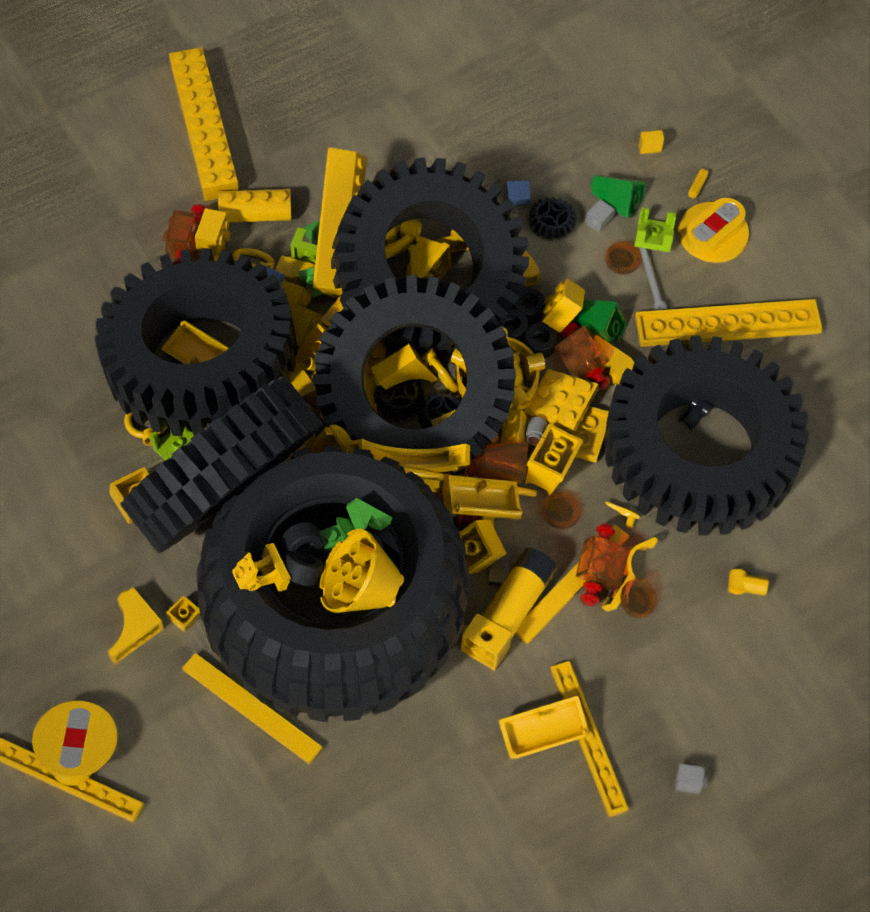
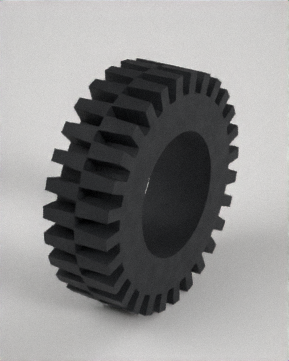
[331,157,529,356]
[94,248,298,437]
[313,275,516,478]
[604,336,809,536]
[120,376,323,554]

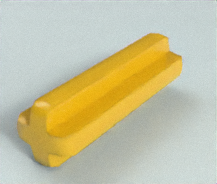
[688,168,709,199]

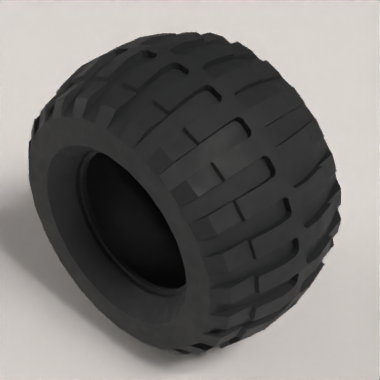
[196,445,470,723]

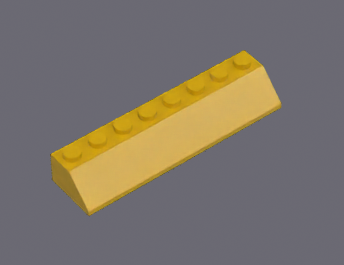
[313,148,367,299]

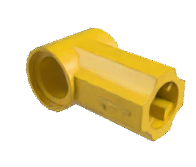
[728,569,769,596]

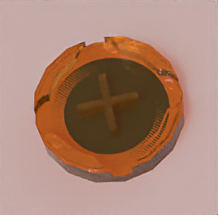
[605,242,641,274]
[542,492,581,529]
[620,579,657,618]

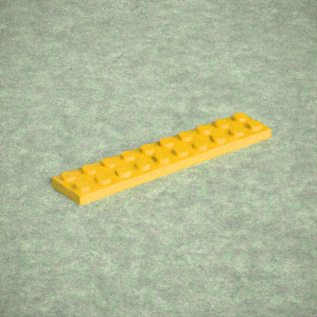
[635,299,823,347]

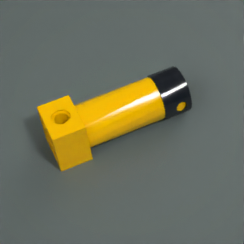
[461,547,558,671]

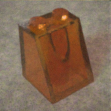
[466,442,528,485]

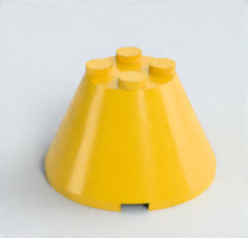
[320,529,404,613]

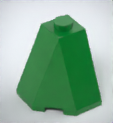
[591,175,646,218]
[573,300,627,342]

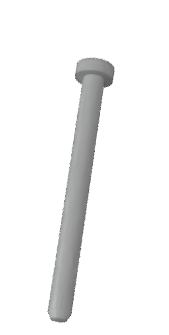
[639,247,667,311]

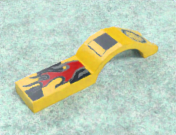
[601,537,658,612]

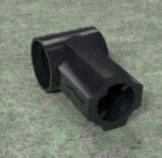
[678,399,714,430]

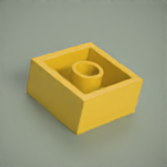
[638,130,664,154]
[166,595,201,632]

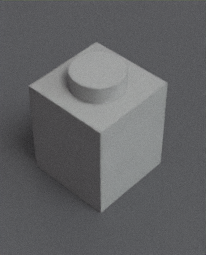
[586,199,614,233]
[675,764,707,794]

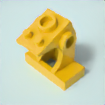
[232,543,291,591]

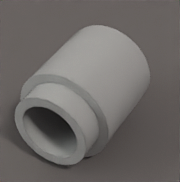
[526,417,547,446]

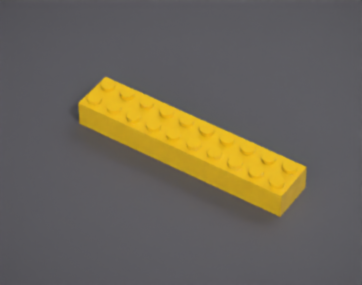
[169,47,239,201]

